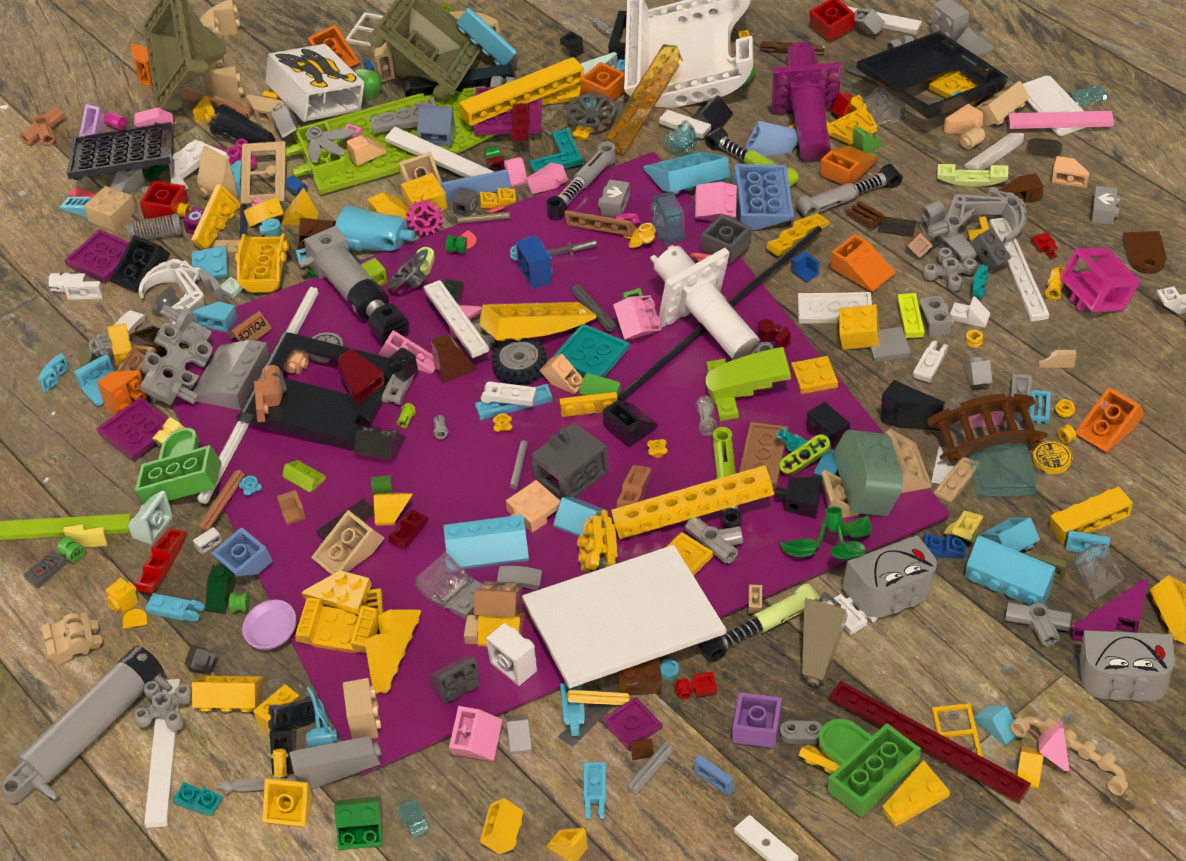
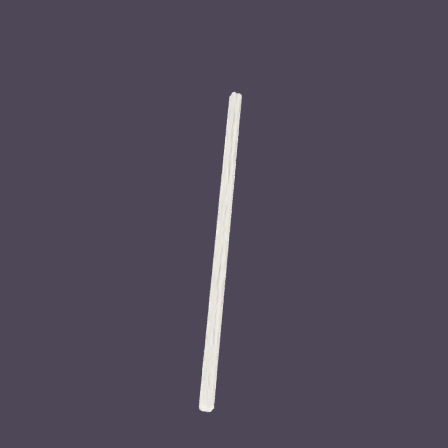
[197,287,318,504]

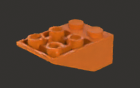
[821,146,878,185]
[831,234,896,293]

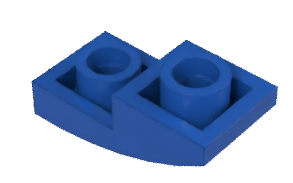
[922,533,966,558]

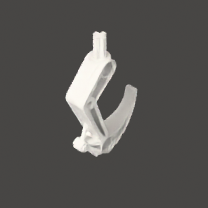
[139,259,205,324]

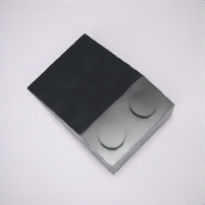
[109,235,171,293]
[881,380,945,431]

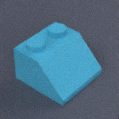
[978,517,1040,551]

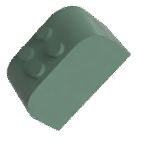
[833,430,903,516]

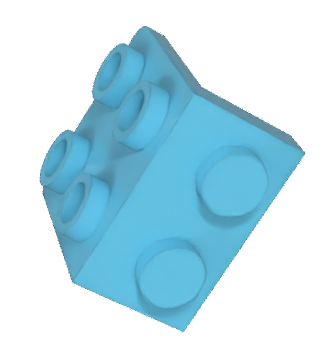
[74,354,115,406]

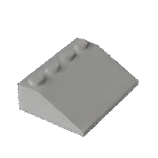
[193,340,269,410]

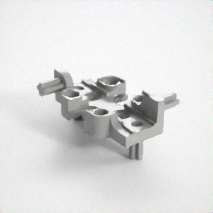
[139,304,212,406]

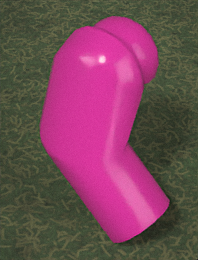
[614,213,640,225]

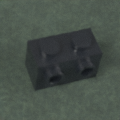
[806,402,850,447]

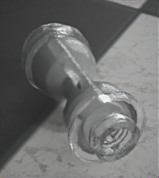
[695,396,718,436]

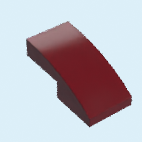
[388,510,428,549]

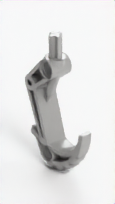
[927,187,1027,245]

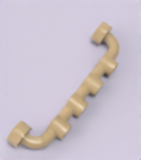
[1010,717,1128,795]

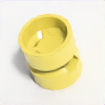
[152,418,185,447]

